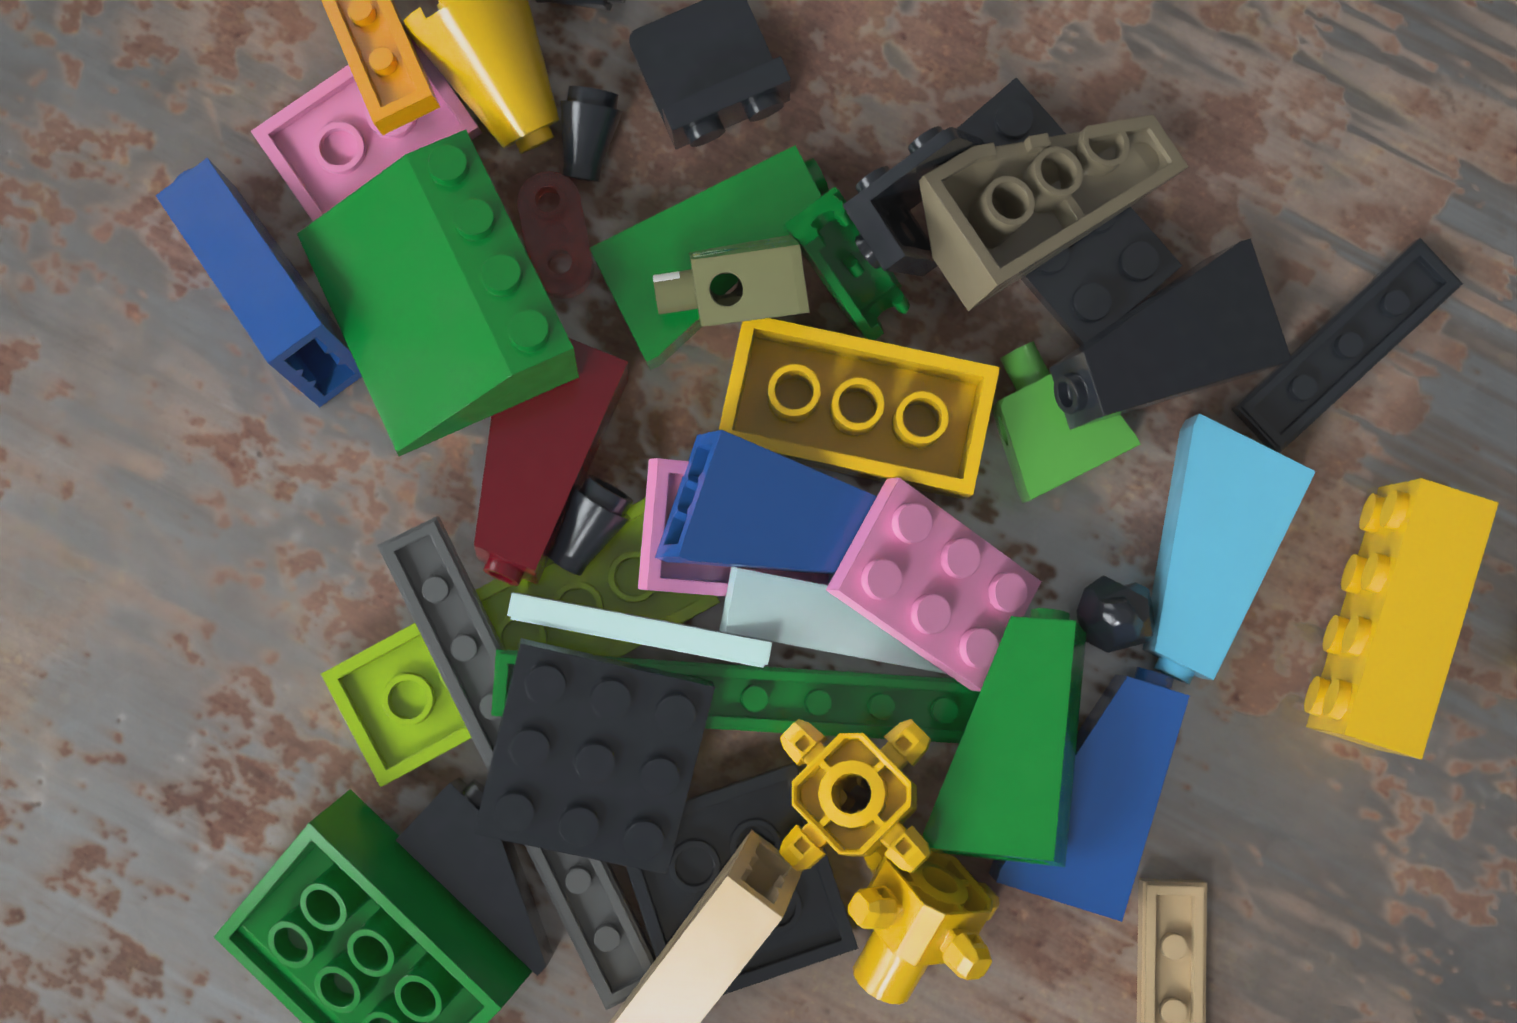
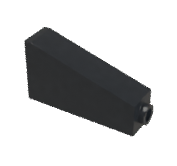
[1049,238,1292,430]

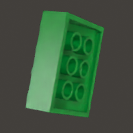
[297,129,579,457]
[214,789,533,1023]

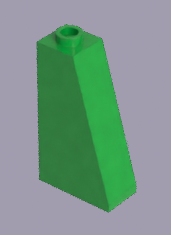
[589,145,829,370]
[923,608,1087,867]

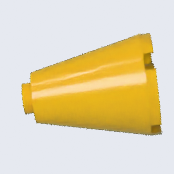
[403,0,560,154]

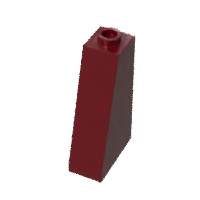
[474,338,628,586]

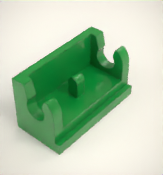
[783,187,910,340]

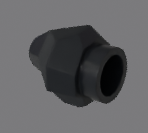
[1076,575,1155,653]

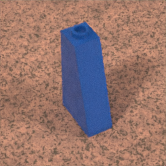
[155,158,362,408]
[655,430,877,575]
[989,667,1190,922]

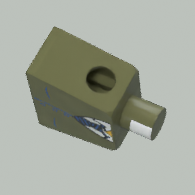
[653,235,809,326]

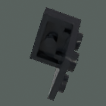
[629,0,791,150]
[842,126,985,276]

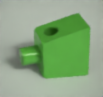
[992,341,1141,503]

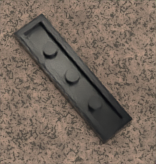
[1231,238,1463,453]

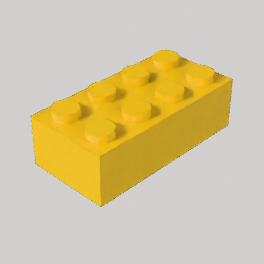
[719,318,1000,500]
[1304,478,1499,760]

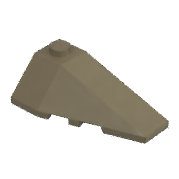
[919,114,1189,311]

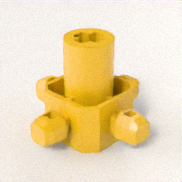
[779,719,931,873]
[848,844,1000,1005]

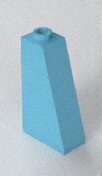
[1142,413,1316,685]

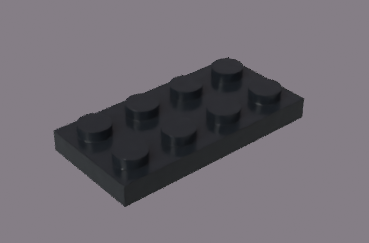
[957,77,1183,346]

